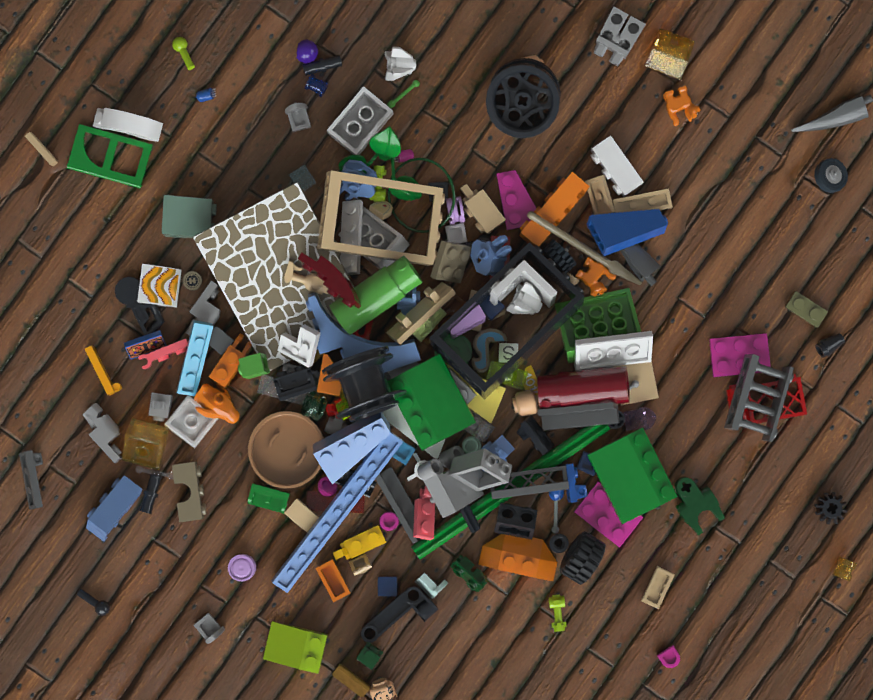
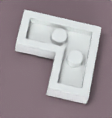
[277,324,320,368]

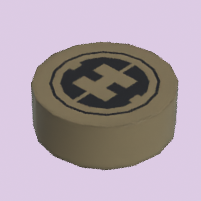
[183,271,203,291]

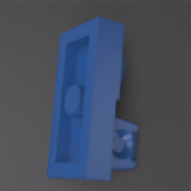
[563,463,587,503]

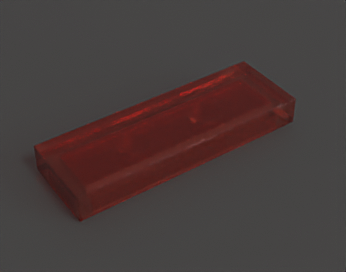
[307,491,365,513]

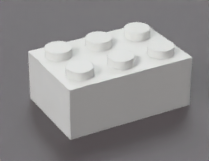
[327,86,393,155]

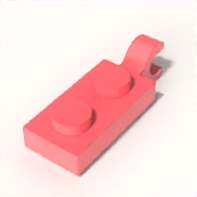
[138,339,188,369]
[413,486,435,540]

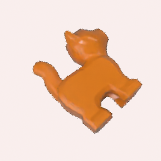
[663,86,700,126]
[575,256,616,297]

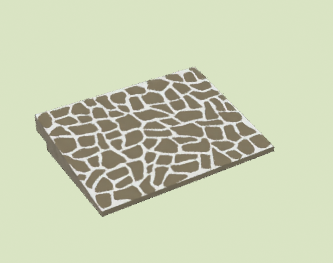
[193,182,354,371]

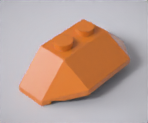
[478,534,557,581]

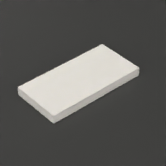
[574,331,653,371]

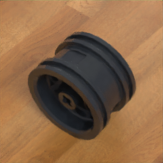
[486,58,561,138]

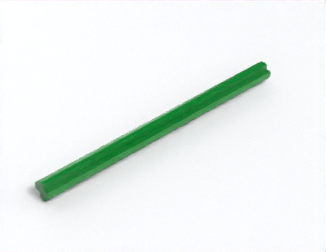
[411,425,610,560]

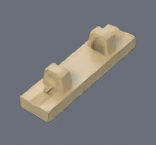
[386,282,456,345]

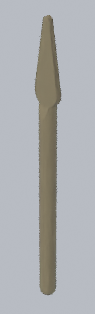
[527,211,642,285]

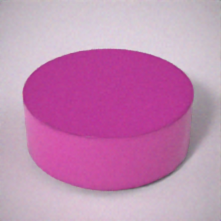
[318,477,337,496]
[380,512,399,531]

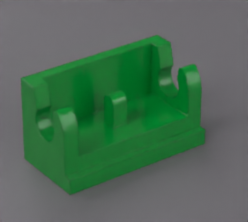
[247,483,291,514]

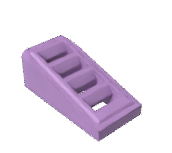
[450,304,486,339]

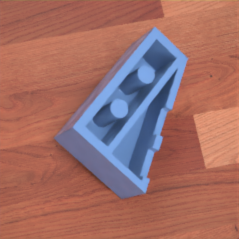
[86,475,143,542]

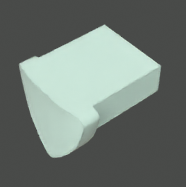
[415,573,448,599]

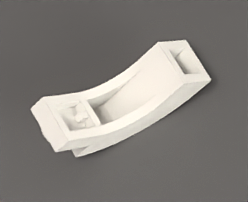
[93,108,163,142]

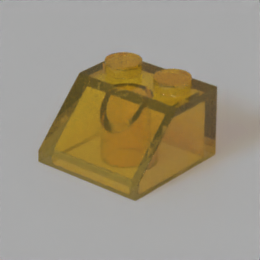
[122,418,169,470]

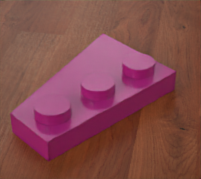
[496,170,536,230]

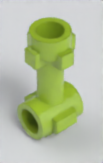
[370,166,387,202]
[549,594,567,632]

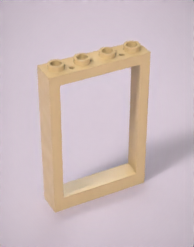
[317,171,445,266]

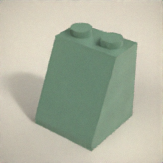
[162,195,217,238]

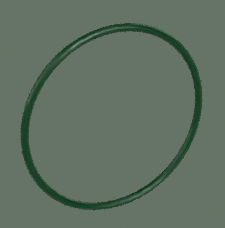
[387,157,456,233]

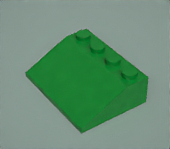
[388,354,476,451]
[587,428,678,524]

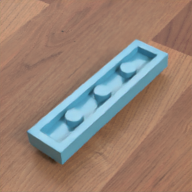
[176,320,213,396]

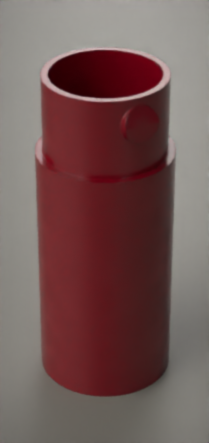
[537,366,630,408]

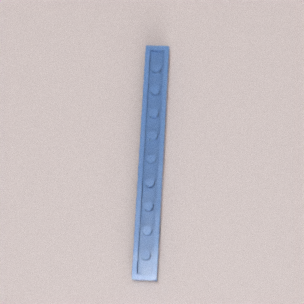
[271,432,403,593]

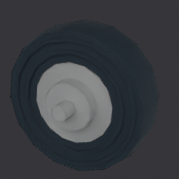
[814,158,848,193]

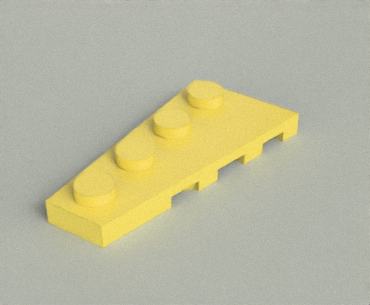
[446,363,506,423]

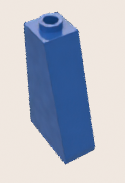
[587,209,668,257]

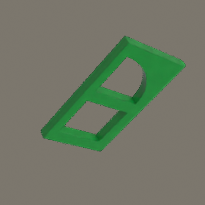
[67,124,153,189]

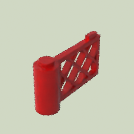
[726,374,807,423]

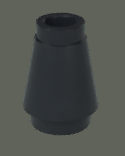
[815,333,845,358]
[550,534,569,553]

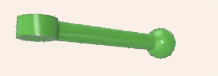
[387,80,420,108]

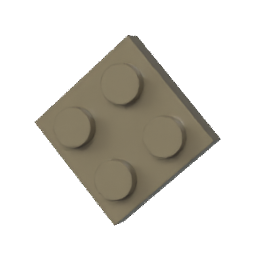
[430,241,471,283]

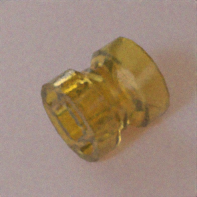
[832,557,857,582]

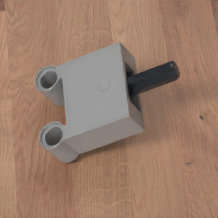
[417,446,484,533]

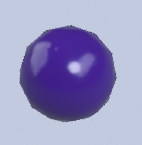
[296,39,318,64]

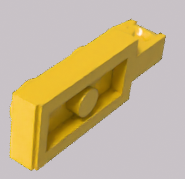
[333,525,387,560]

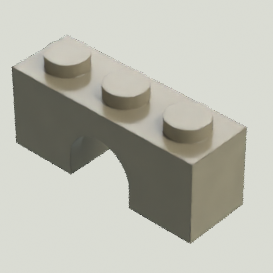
[172,462,207,522]

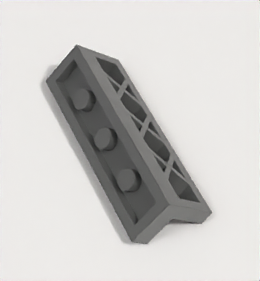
[538,402,619,431]
[490,466,569,499]
[375,467,421,544]

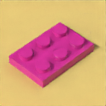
[709,333,771,377]
[574,482,643,548]

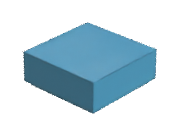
[392,441,416,465]

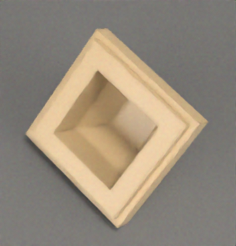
[349,554,372,576]

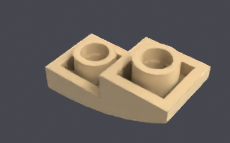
[284,499,320,533]

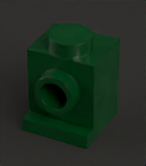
[356,642,383,670]

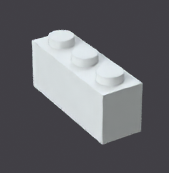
[590,135,644,198]

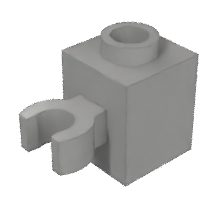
[149,393,173,422]

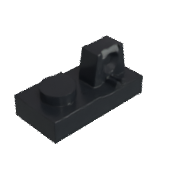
[517,415,555,455]

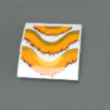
[137,264,182,308]

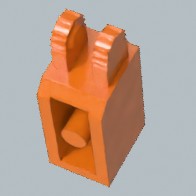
[209,333,252,388]

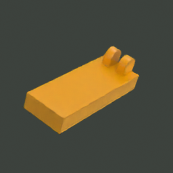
[85,345,122,396]

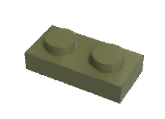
[785,291,828,328]

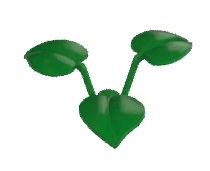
[338,126,422,201]

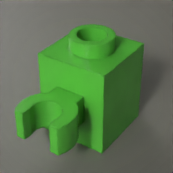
[238,353,270,379]

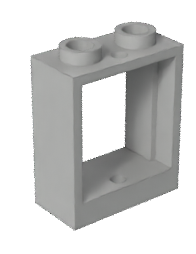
[449,448,512,491]

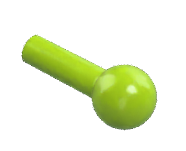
[172,37,195,70]

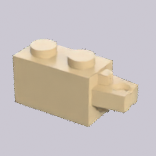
[460,184,506,235]

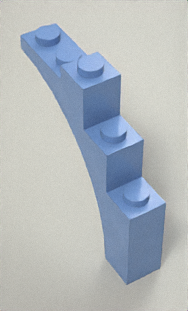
[306,293,421,373]

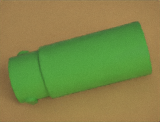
[329,255,423,335]

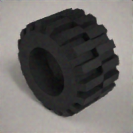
[560,531,606,585]

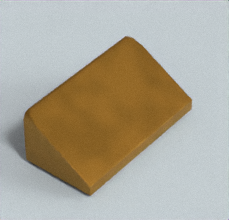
[332,664,370,697]

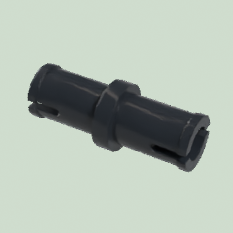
[302,55,342,76]
[139,474,162,514]

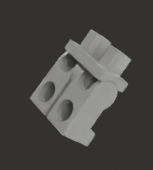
[594,7,646,66]

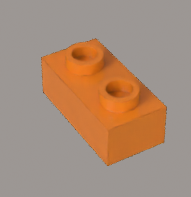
[315,559,351,603]

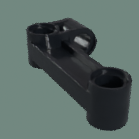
[361,585,439,643]

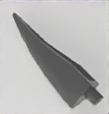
[791,95,873,132]
[620,244,661,286]

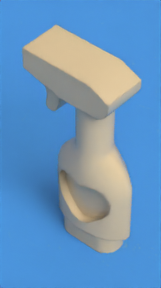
[284,260,328,295]

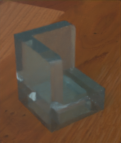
[289,165,316,191]

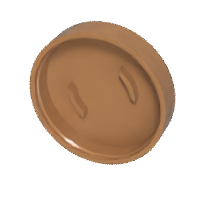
[248,411,324,488]

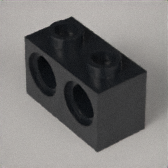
[494,503,538,540]

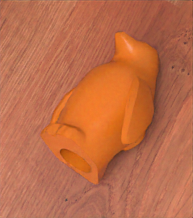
[194,383,240,424]

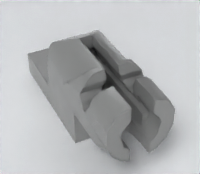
[186,281,221,336]
[83,403,122,463]

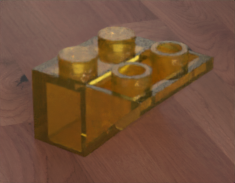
[645,28,695,80]

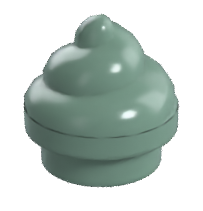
[462,436,482,454]

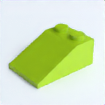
[263,621,328,674]

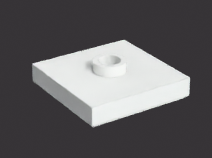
[164,395,218,448]

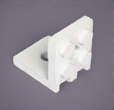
[490,260,557,308]

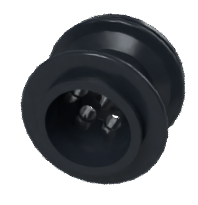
[322,346,407,422]

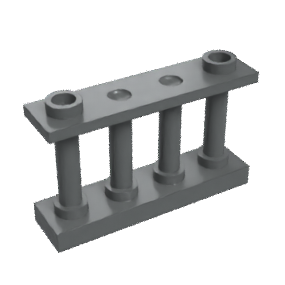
[724,354,794,442]

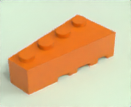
[519,172,590,247]

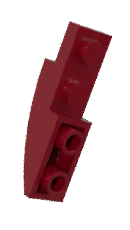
[297,252,361,309]

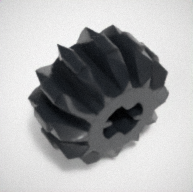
[814,492,848,525]

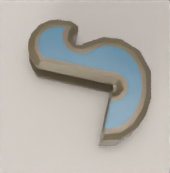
[471,329,508,373]

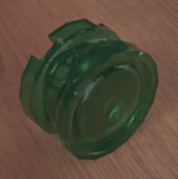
[301,391,327,421]

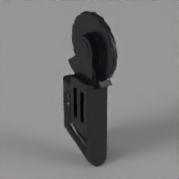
[115,277,165,335]

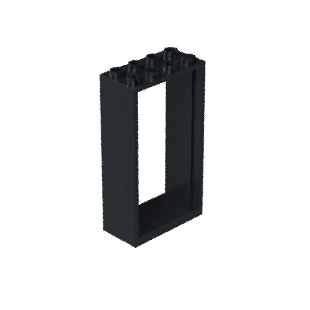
[429,242,584,400]

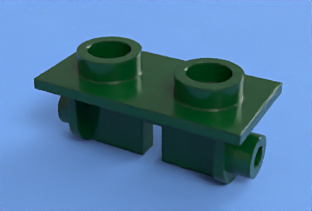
[450,554,489,593]

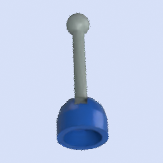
[549,490,564,534]

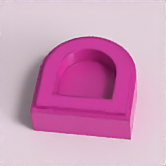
[657,645,680,668]

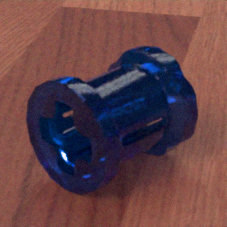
[304,74,329,98]

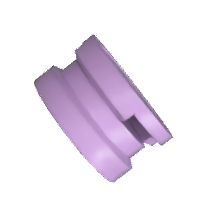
[446,196,465,225]
[228,554,256,582]

